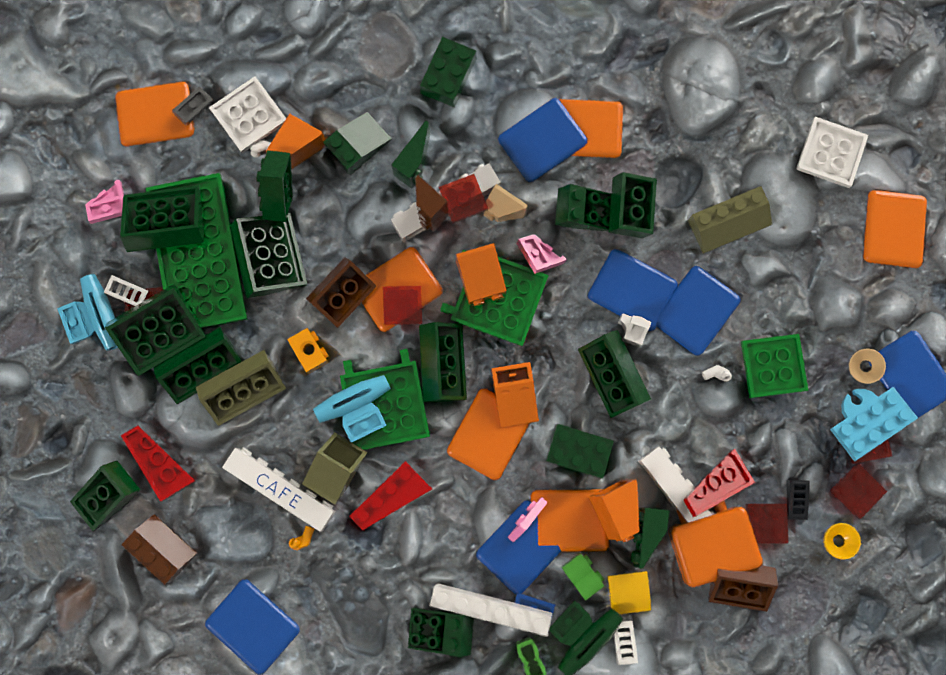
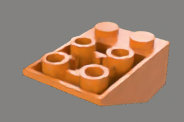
[491,362,539,428]

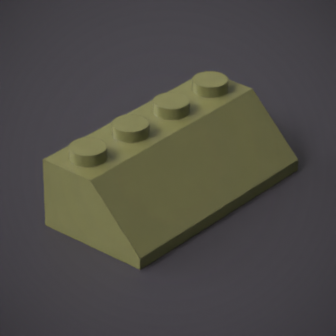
[688,186,772,254]
[196,350,286,426]

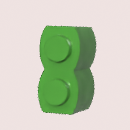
[561,553,604,601]
[516,636,546,675]

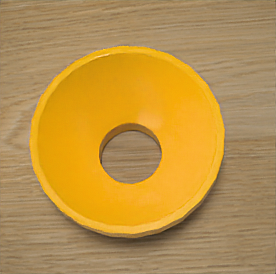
[823,523,861,559]

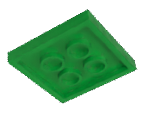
[741,334,809,398]

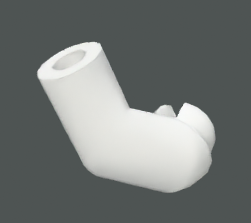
[250,141,271,157]
[701,365,732,382]

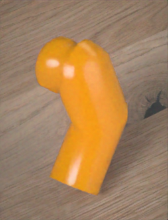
[289,526,315,550]

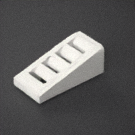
[104,275,148,306]
[614,621,638,665]

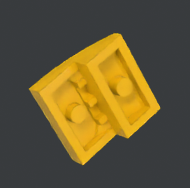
[607,571,651,614]

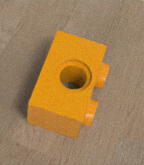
[287,328,329,374]

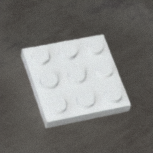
[209,76,286,153]
[796,117,868,188]

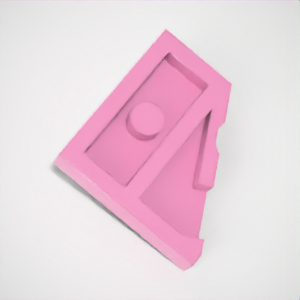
[85,180,124,224]
[516,234,567,274]
[507,497,547,542]

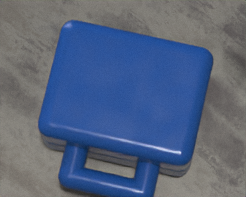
[498,98,587,182]
[588,249,678,331]
[656,266,741,356]
[868,330,946,418]
[476,500,561,595]
[205,579,300,674]

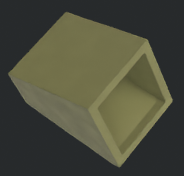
[302,432,368,505]

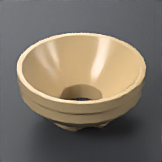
[849,349,886,384]

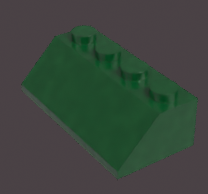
[419,322,467,402]
[153,327,242,404]
[578,330,651,418]

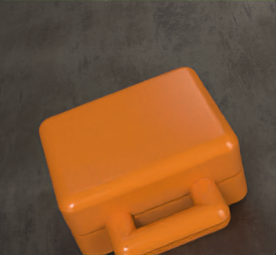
[115,82,194,146]
[559,99,623,158]
[863,190,927,268]
[362,247,443,332]
[447,388,530,480]
[531,489,609,552]
[668,500,763,587]

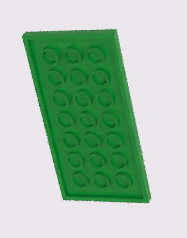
[146,173,248,329]

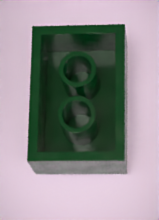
[420,37,477,108]
[256,150,293,222]
[609,172,657,239]
[545,423,614,479]

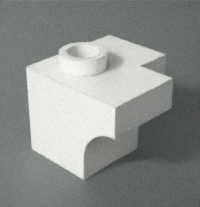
[618,314,651,347]

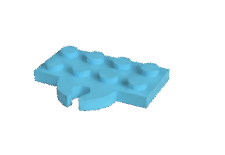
[830,387,918,462]

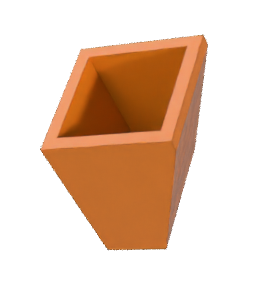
[266,114,325,169]
[456,243,506,306]
[589,479,639,542]

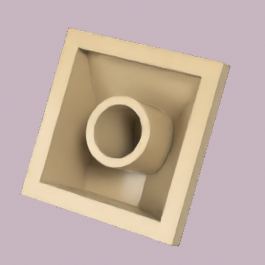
[482,184,528,222]

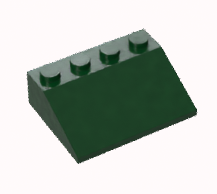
[120,185,204,252]
[230,213,307,298]
[105,284,206,376]

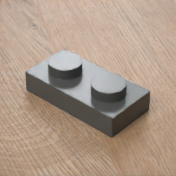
[172,86,213,126]

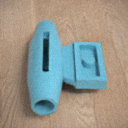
[57,274,118,351]
[313,375,391,442]

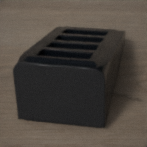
[786,480,810,520]

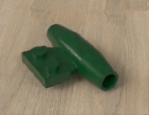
[549,600,624,675]

